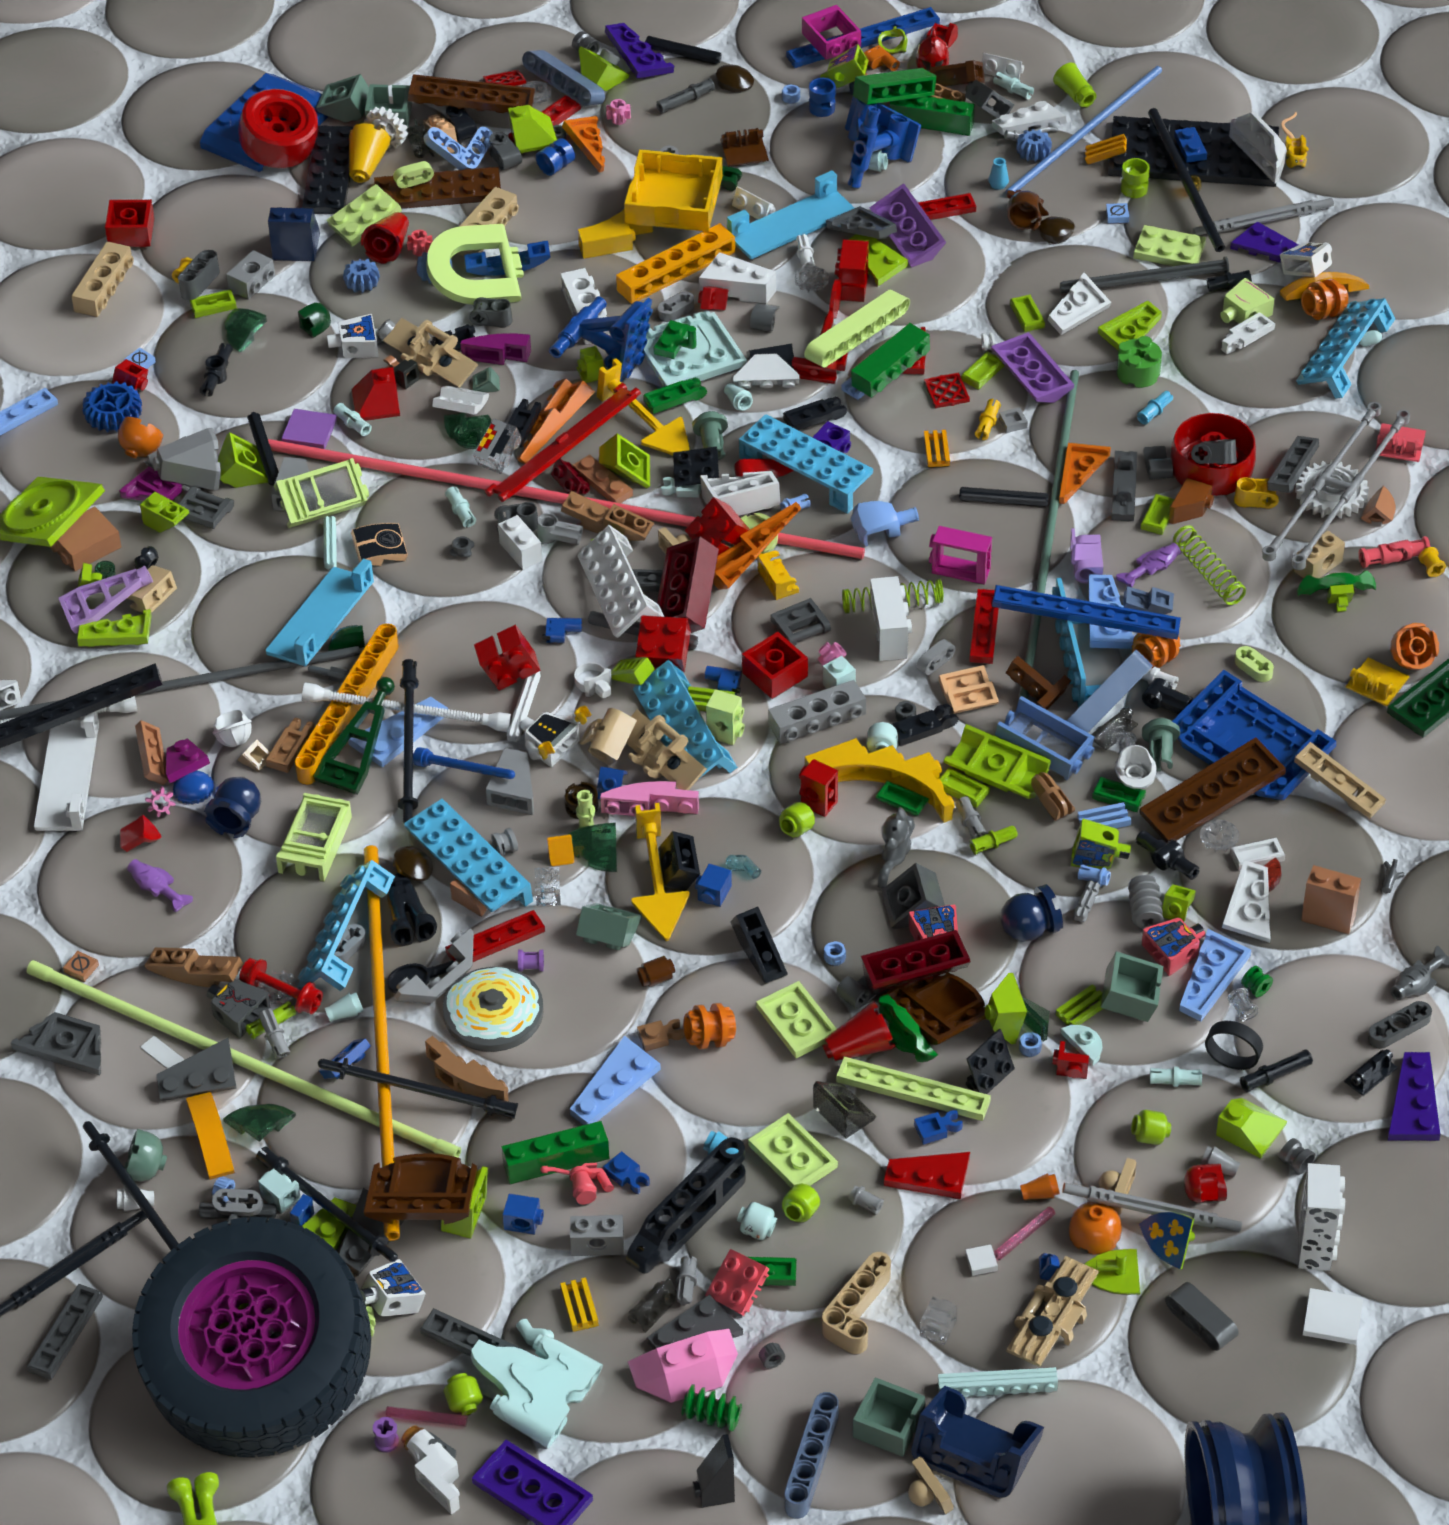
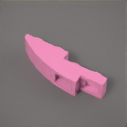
[600,781,699,816]

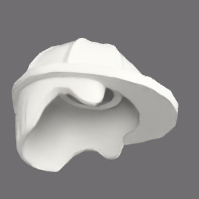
[212,710,252,747]
[1115,745,1156,789]

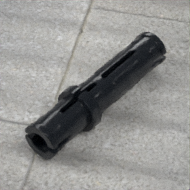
[1240,1049,1313,1092]

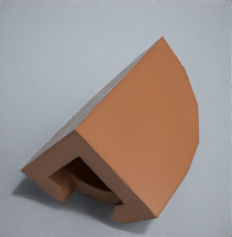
[1360,485,1396,525]
[450,879,487,917]

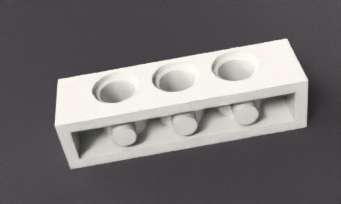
[561,268,610,345]

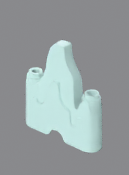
[471,1334,603,1448]

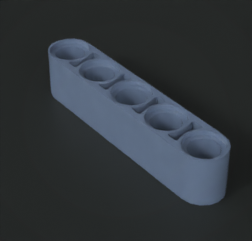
[522,50,605,106]
[1066,650,1153,733]
[784,1392,839,1519]

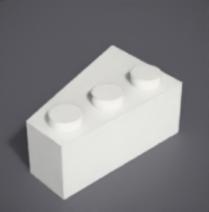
[699,252,776,304]
[700,471,781,516]
[870,576,912,661]

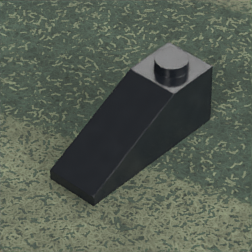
[730,907,788,984]
[692,1434,735,1508]

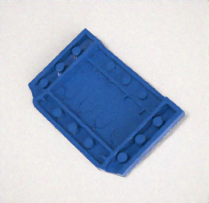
[200,73,328,172]
[1172,670,1336,800]

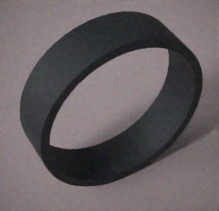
[1205,1021,1263,1070]

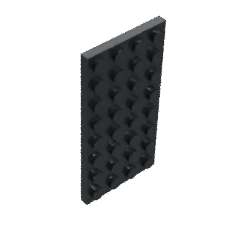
[1108,116,1279,187]

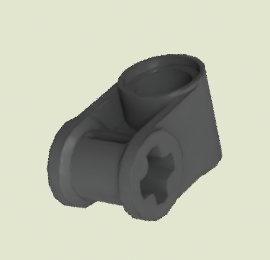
[489,132,522,171]
[469,297,513,328]
[1191,439,1237,464]
[494,502,538,533]

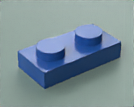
[1174,127,1207,163]
[319,1038,371,1079]

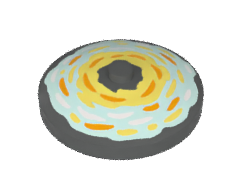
[443,967,544,1052]

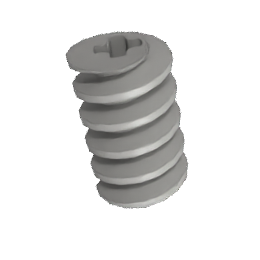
[1128,875,1164,929]

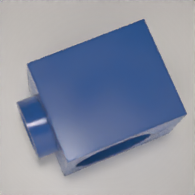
[503,1194,544,1235]

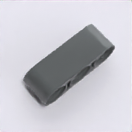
[178,250,220,300]
[1165,1282,1239,1351]

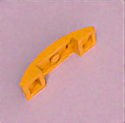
[1280,272,1369,301]
[186,1091,235,1180]

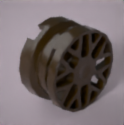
[564,782,599,819]

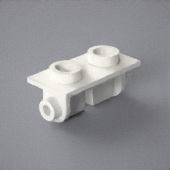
[982,53,1024,79]
[732,186,776,219]

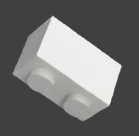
[498,515,542,570]

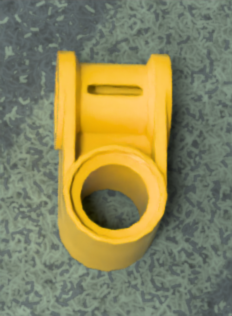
[1234,477,1279,509]

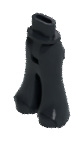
[387,873,437,946]

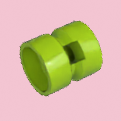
[1121,158,1150,198]

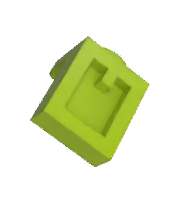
[1162,884,1196,922]

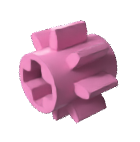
[606,99,631,125]
[818,642,847,666]
[145,786,176,817]

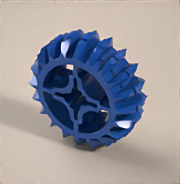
[82,381,142,433]

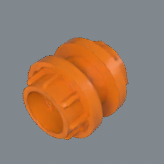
[1301,279,1348,320]
[1132,633,1181,668]
[683,1003,736,1049]

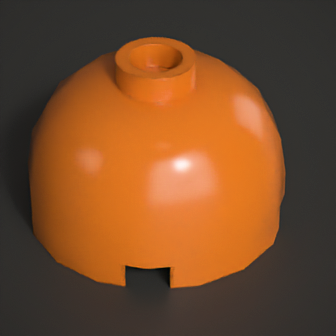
[118,417,163,458]
[1390,623,1439,670]
[1069,1202,1122,1255]

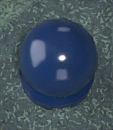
[204,777,261,838]
[1000,884,1063,942]

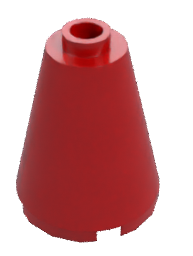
[361,212,409,264]
[822,1002,896,1061]

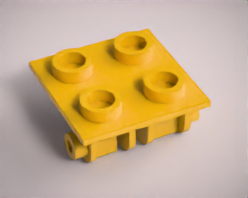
[1345,657,1410,706]

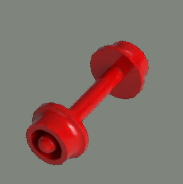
[239,958,323,1014]

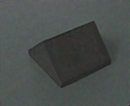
[813,1081,877,1139]

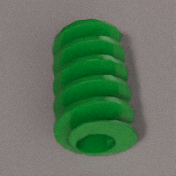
[681,1384,742,1432]

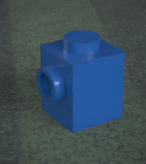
[695,864,732,907]

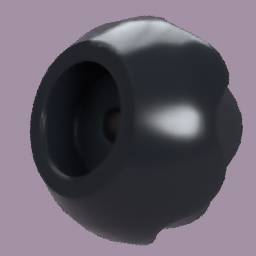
[134,545,159,570]

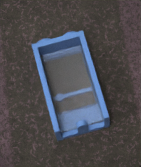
[995,696,1095,780]

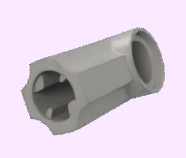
[537,513,583,545]

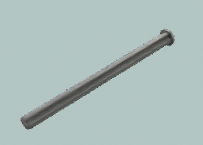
[1060,256,1229,293]

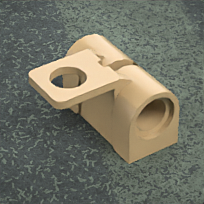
[579,708,637,765]

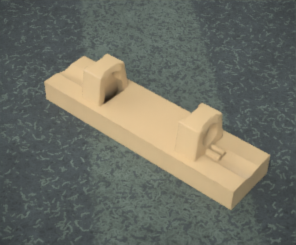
[1294,742,1386,819]

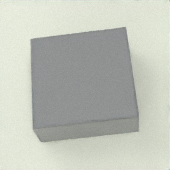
[999,407,1028,433]

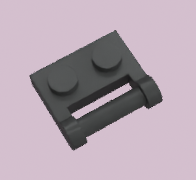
[179,486,234,529]
[771,598,831,646]

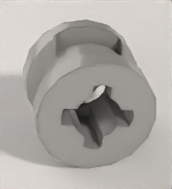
[491,828,518,856]

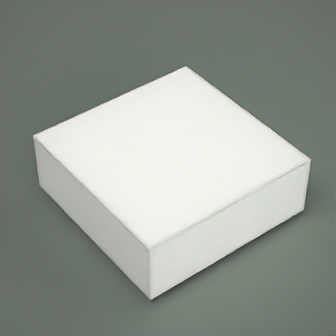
[965,1244,998,1276]

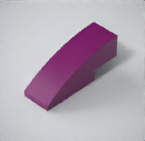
[460,333,531,365]

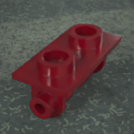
[551,458,590,494]

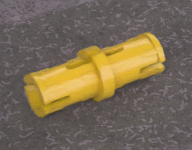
[975,399,1001,440]

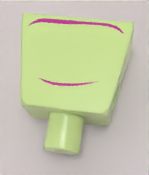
[1220,278,1274,324]

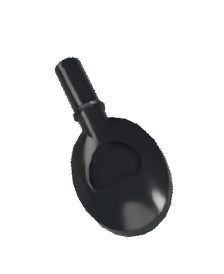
[388,960,454,994]

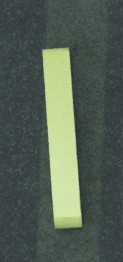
[804,289,910,368]

